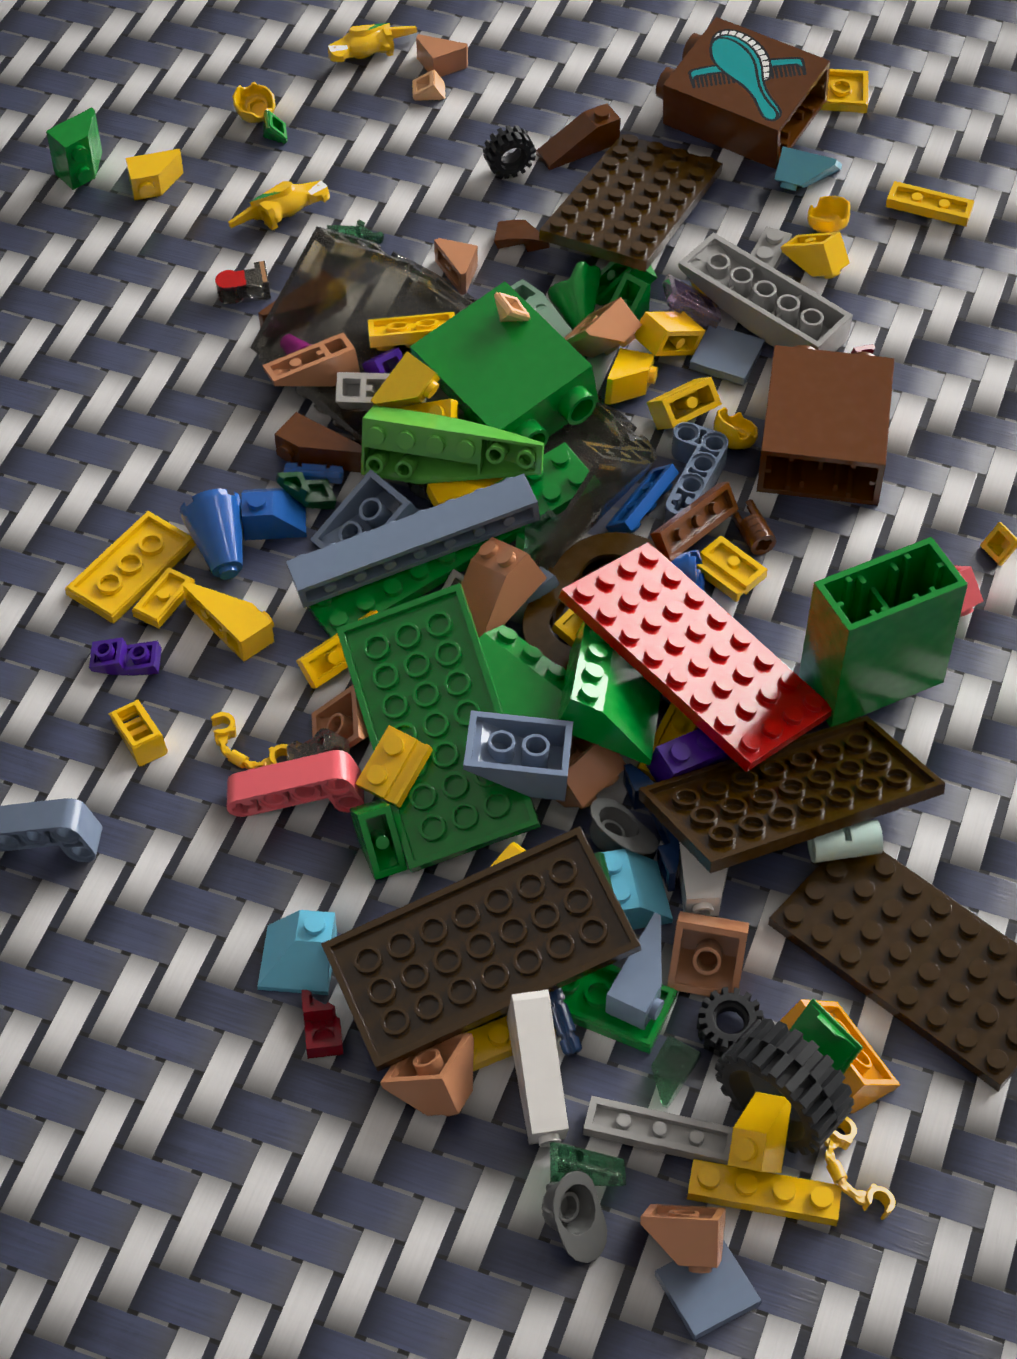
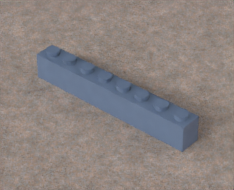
[286,473,540,608]

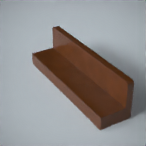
[650,481,739,562]

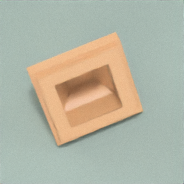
[494,292,530,322]

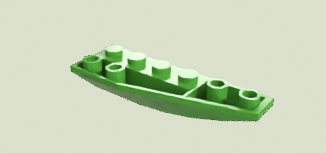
[361,405,544,484]

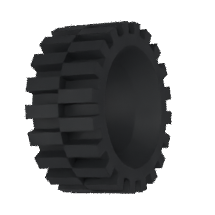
[715,1018,854,1155]

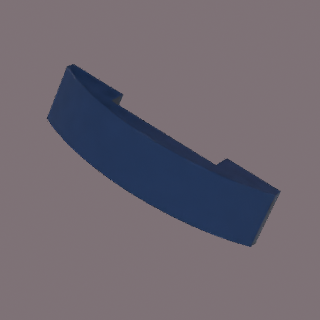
[623,763,680,892]

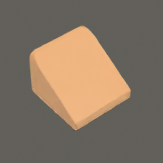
[412,69,445,101]

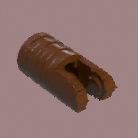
[730,499,777,555]

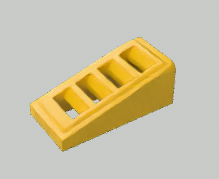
[109,700,168,766]

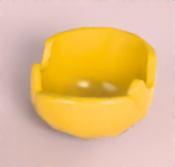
[232,82,276,123]
[807,196,850,233]
[713,407,758,449]

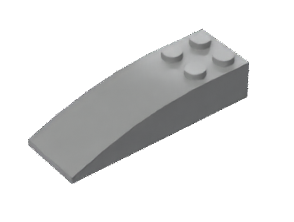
[678,232,853,352]

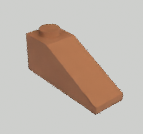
[262,333,360,386]

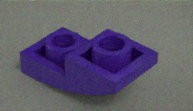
[89,637,162,676]

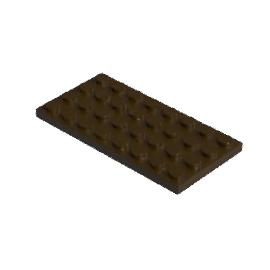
[539,134,723,272]
[639,715,945,873]
[321,826,641,1072]
[768,851,1017,1092]

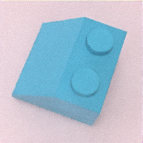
[601,849,673,930]

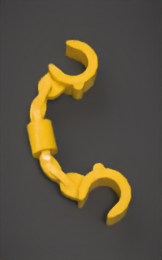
[211,712,296,770]
[824,1117,896,1220]

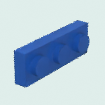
[605,463,679,534]

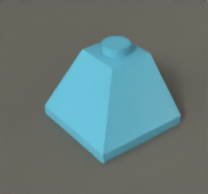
[774,146,842,191]
[257,910,337,995]

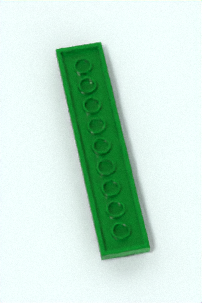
[307,442,600,638]

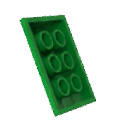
[557,622,661,765]
[479,625,574,737]

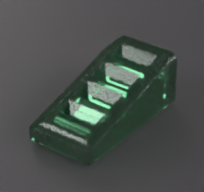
[550,1142,626,1186]

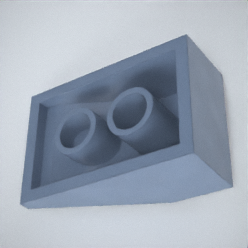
[310,469,419,548]
[463,710,573,801]

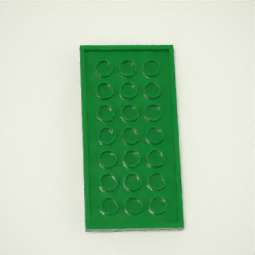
[336,583,541,873]

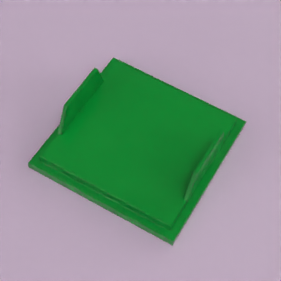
[789,999,864,1074]

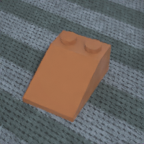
[461,537,547,637]

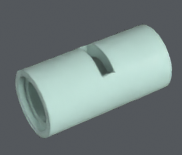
[807,819,883,863]

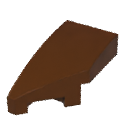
[494,220,550,252]

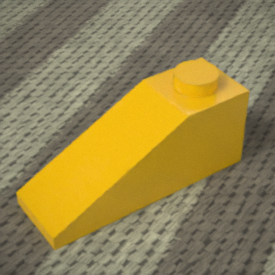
[183,582,274,662]

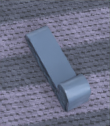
[664,422,728,523]
[0,798,103,862]

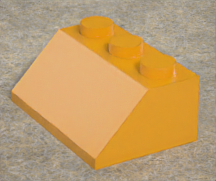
[780,1000,900,1113]

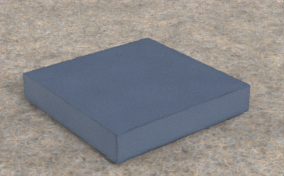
[689,324,765,386]
[655,1240,762,1341]

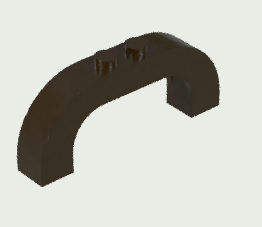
[523,532,655,670]

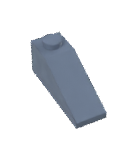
[605,912,664,1030]

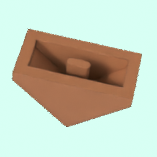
[416,34,468,77]
[434,238,478,295]

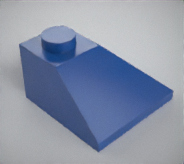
[241,488,307,541]

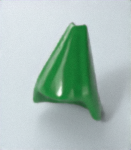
[548,261,601,330]

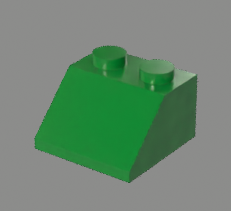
[46,107,102,190]

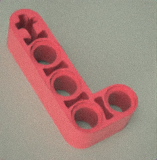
[227,750,364,817]

